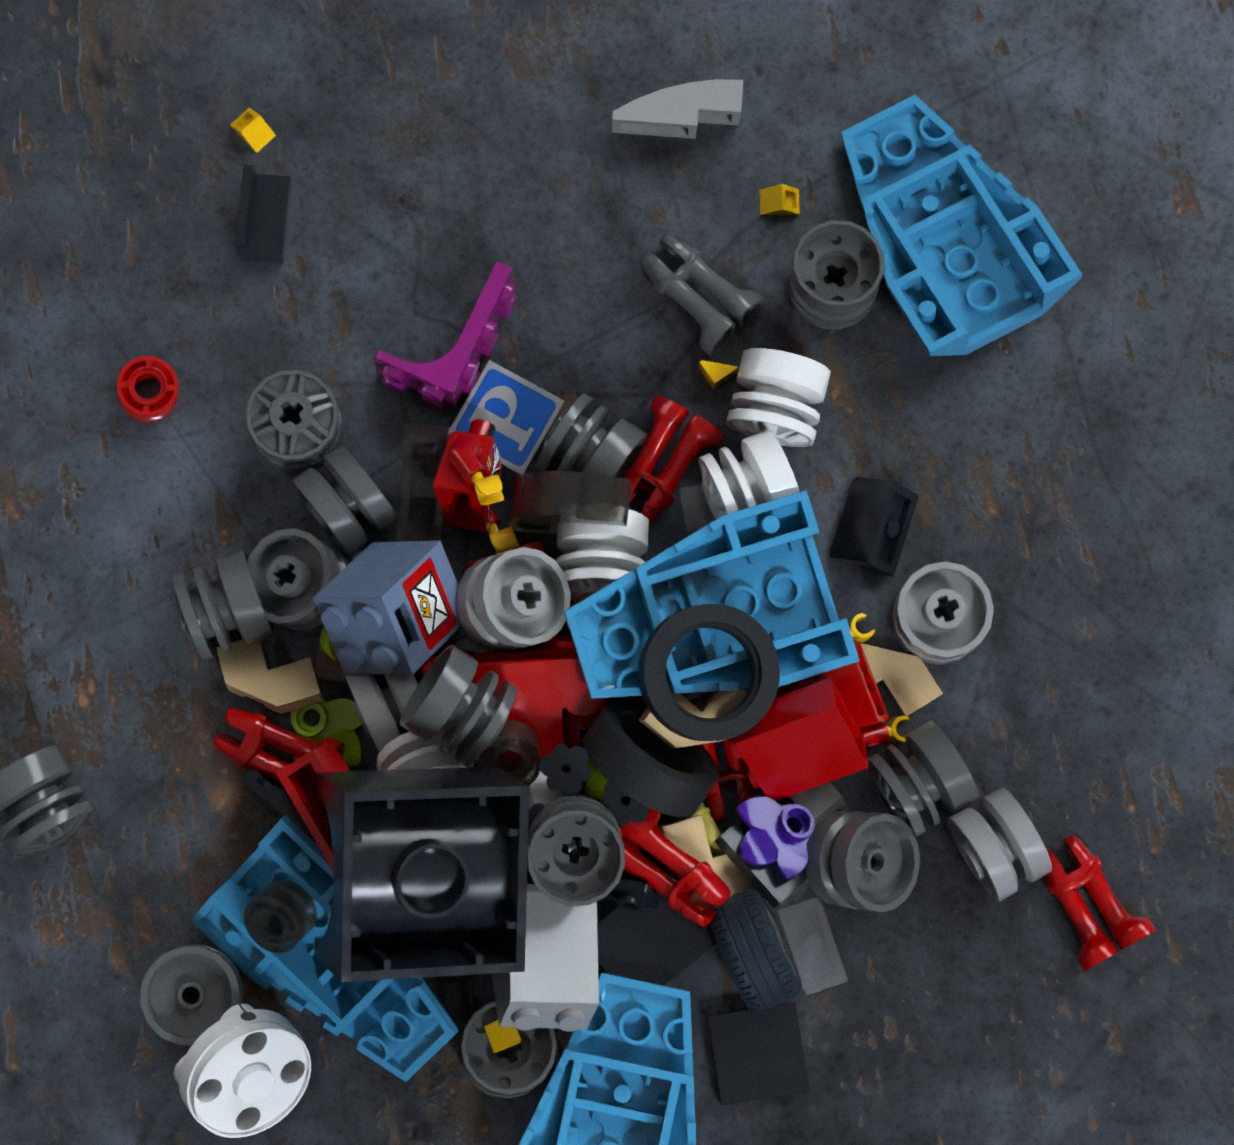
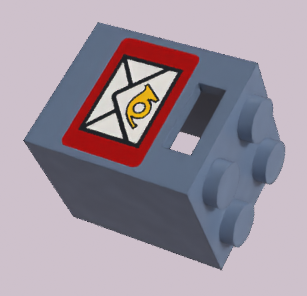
[312,540,462,674]

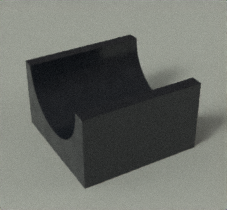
[314,767,529,982]

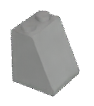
[491,884,599,1031]

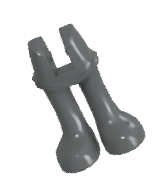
[639,233,766,357]

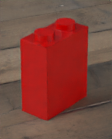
[728,677,869,801]

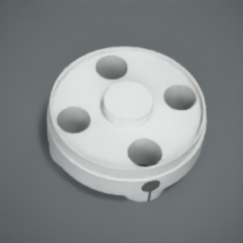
[174,1004,311,1138]

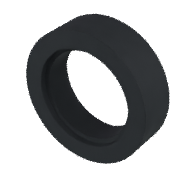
[638,604,780,741]
[583,699,719,817]

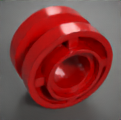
[117,356,178,423]

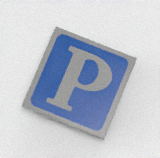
[447,360,565,476]

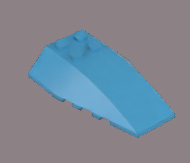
[841,95,1082,356]
[564,490,860,699]
[190,815,459,1082]
[519,973,696,1145]

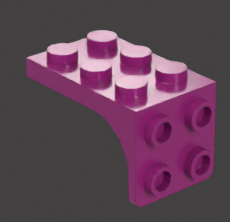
[373,261,518,411]

